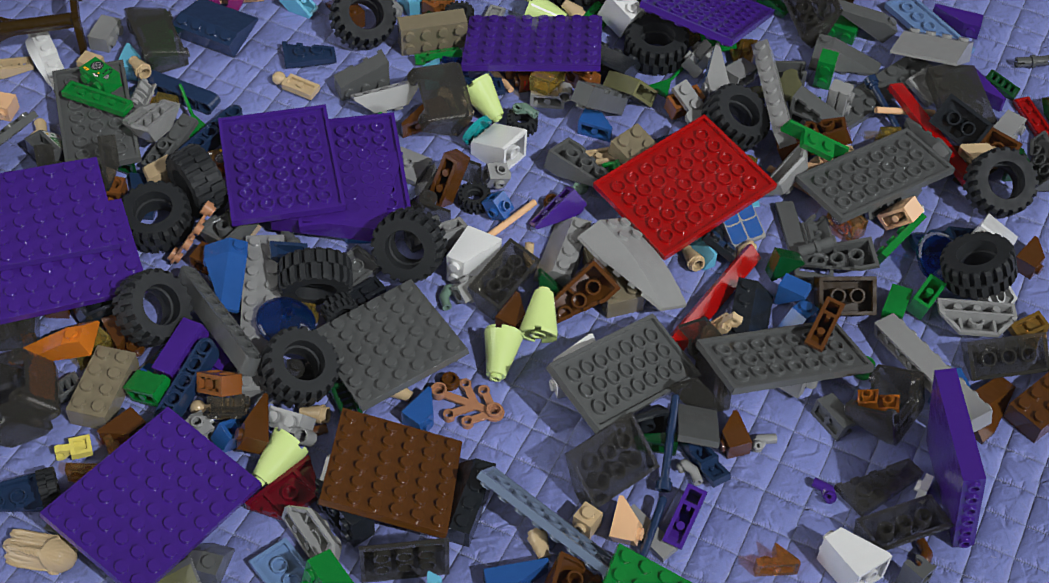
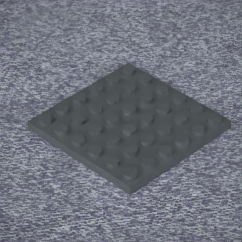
[315,279,469,412]

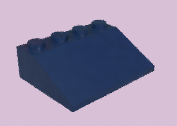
[171,0,258,58]

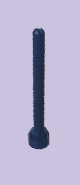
[863,74,902,132]
[655,394,679,493]
[639,496,667,558]

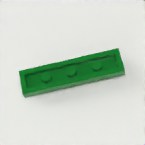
[61,80,134,117]
[876,213,927,265]

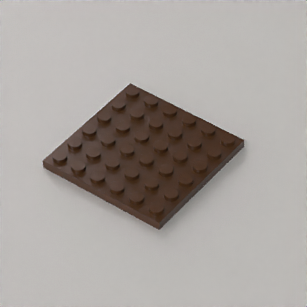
[318,408,462,539]

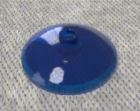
[916,231,954,281]
[256,297,316,341]

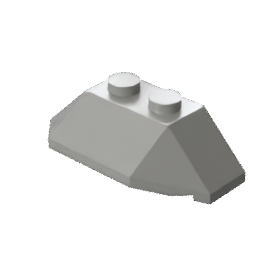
[350,78,421,114]
[122,99,180,142]
[765,144,808,196]
[936,298,1018,338]
[281,505,342,561]

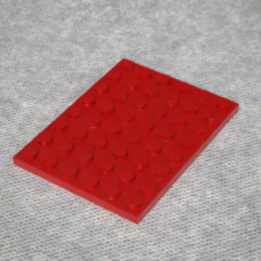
[593,114,777,261]

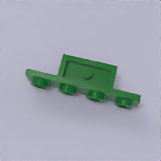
[780,120,849,161]

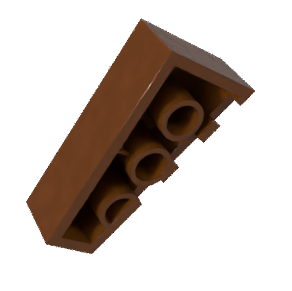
[776,117,852,162]

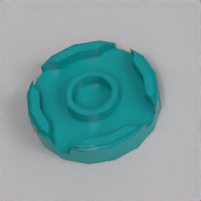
[462,115,492,145]

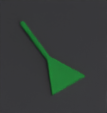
[649,67,684,98]
[178,84,206,139]

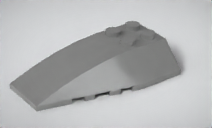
[577,218,687,311]

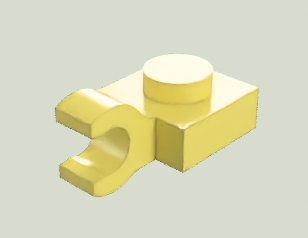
[54,434,94,461]

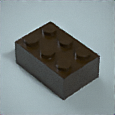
[814,276,877,315]

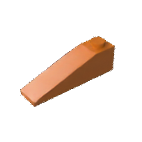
[19,320,100,366]

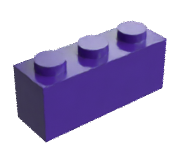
[151,317,210,382]

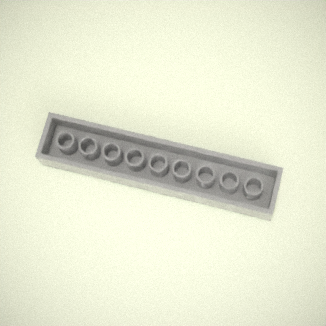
[237,235,285,405]

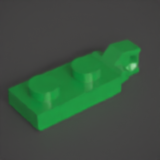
[414,46,462,65]

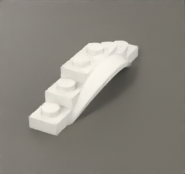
[25,31,64,93]

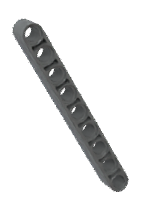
[178,266,262,376]

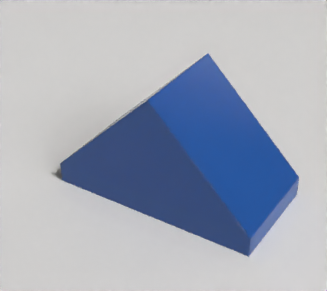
[774,273,813,305]

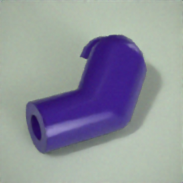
[811,477,837,504]

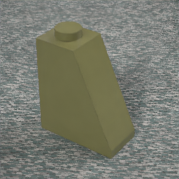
[603,70,658,107]

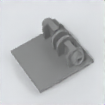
[130,78,157,112]

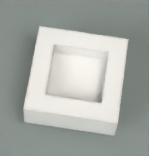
[914,473,934,503]

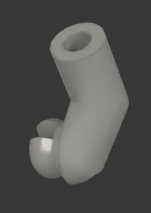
[751,433,777,453]

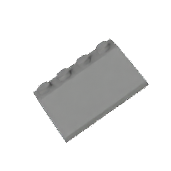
[890,27,974,66]

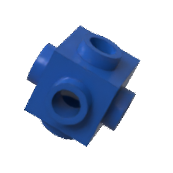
[481,190,514,221]

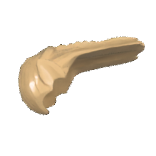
[2,529,78,575]

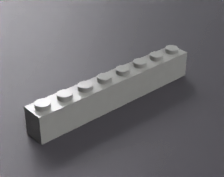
[751,39,797,149]
[874,313,993,432]

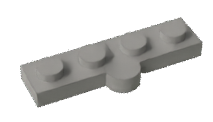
[671,79,704,124]

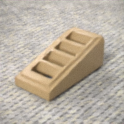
[0,56,35,79]

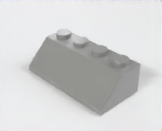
[533,217,592,287]

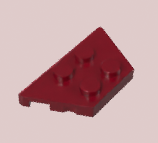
[244,455,317,521]

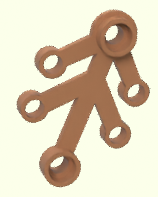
[167,200,216,264]
[431,378,505,430]

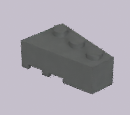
[334,49,390,101]
[789,85,846,125]

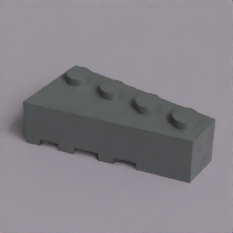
[571,80,629,115]

